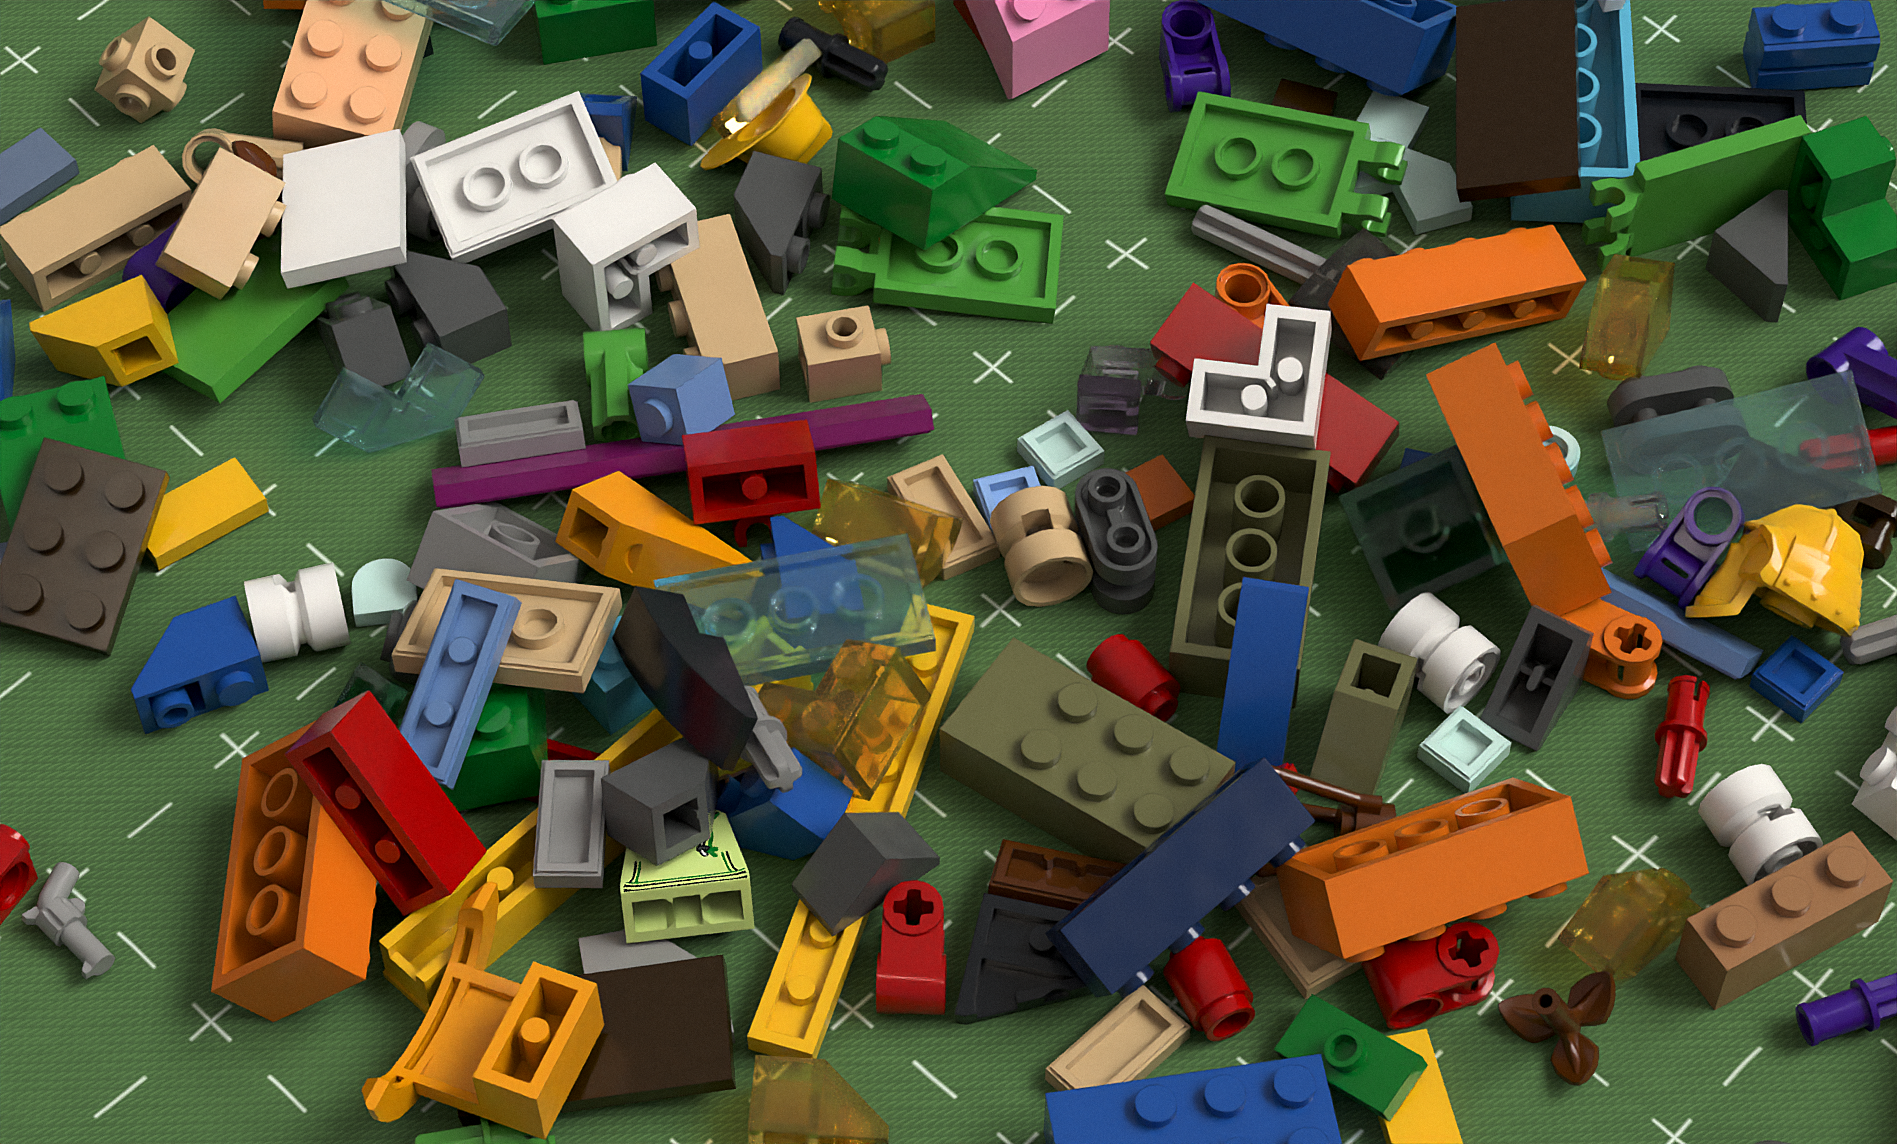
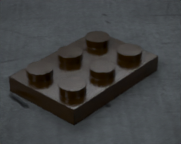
[0,437,170,656]

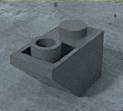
[734,151,830,295]
[384,251,512,375]
[313,292,414,396]
[601,737,720,866]

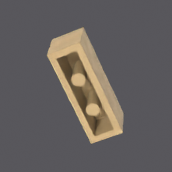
[0,145,192,312]
[655,214,780,401]

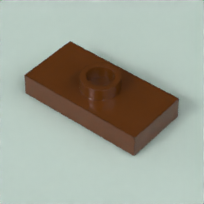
[988,839,1127,911]

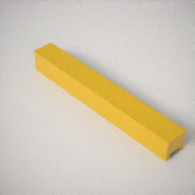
[379,618,814,1015]

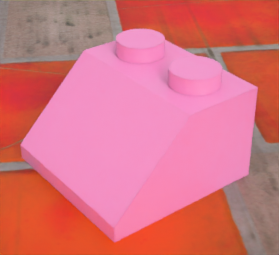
[965,0,1110,99]

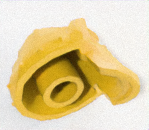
[1685,504,1864,637]

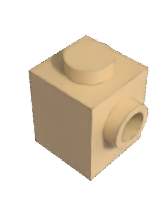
[796,305,891,403]

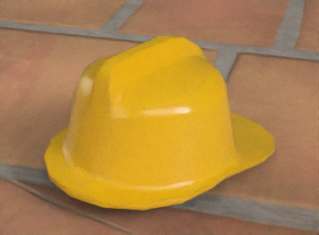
[700,73,833,170]

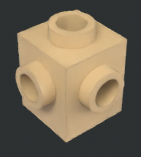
[94,16,195,123]

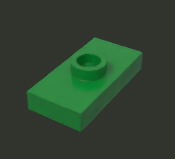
[1274,994,1428,1122]

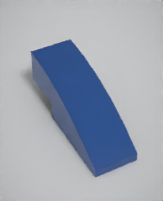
[1217,577,1309,773]

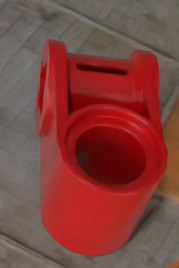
[876,880,947,1015]
[1361,921,1499,1029]

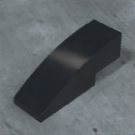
[612,586,758,771]

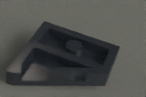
[955,893,1093,1025]

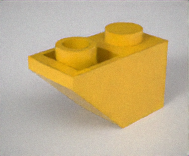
[29,275,179,387]

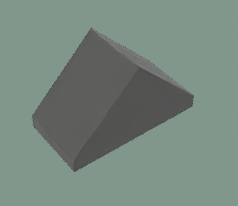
[1705,190,1788,323]
[1480,605,1594,751]
[792,812,940,936]

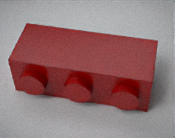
[284,690,487,916]

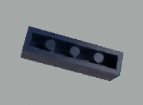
[1045,757,1315,998]

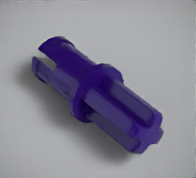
[1795,973,1897,1047]

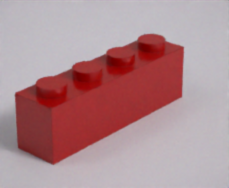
[1150,282,1399,495]

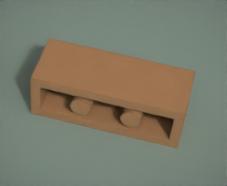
[1675,831,1893,1010]

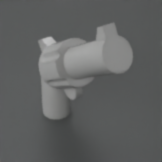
[22,862,115,979]

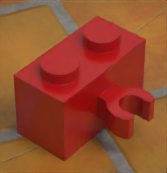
[682,419,821,548]

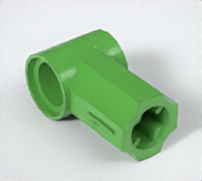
[583,328,649,443]

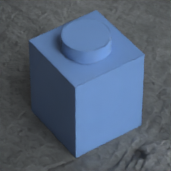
[628,354,735,445]

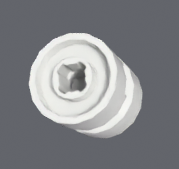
[244,562,351,663]
[1378,592,1501,714]
[1698,764,1823,886]

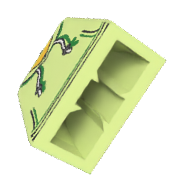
[620,810,755,944]

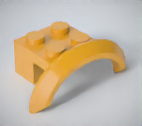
[361,881,604,1140]

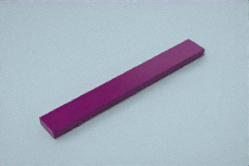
[431,394,934,509]

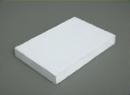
[410,91,617,263]
[281,129,407,289]

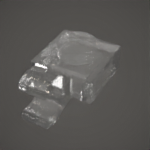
[1077,345,1191,406]

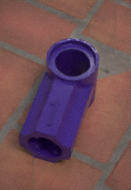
[1806,327,1897,419]

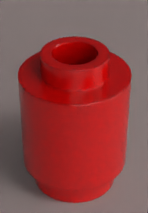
[1086,634,1181,722]
[1163,936,1255,1041]

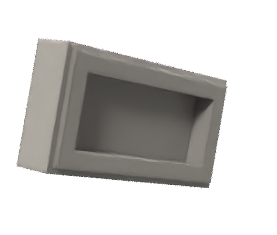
[454,400,586,468]
[533,760,611,888]

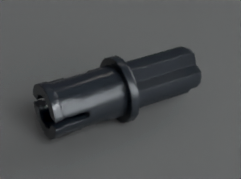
[778,17,888,92]

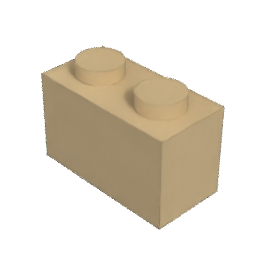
[155,147,287,300]

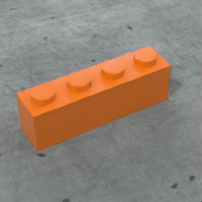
[1328,224,1587,361]

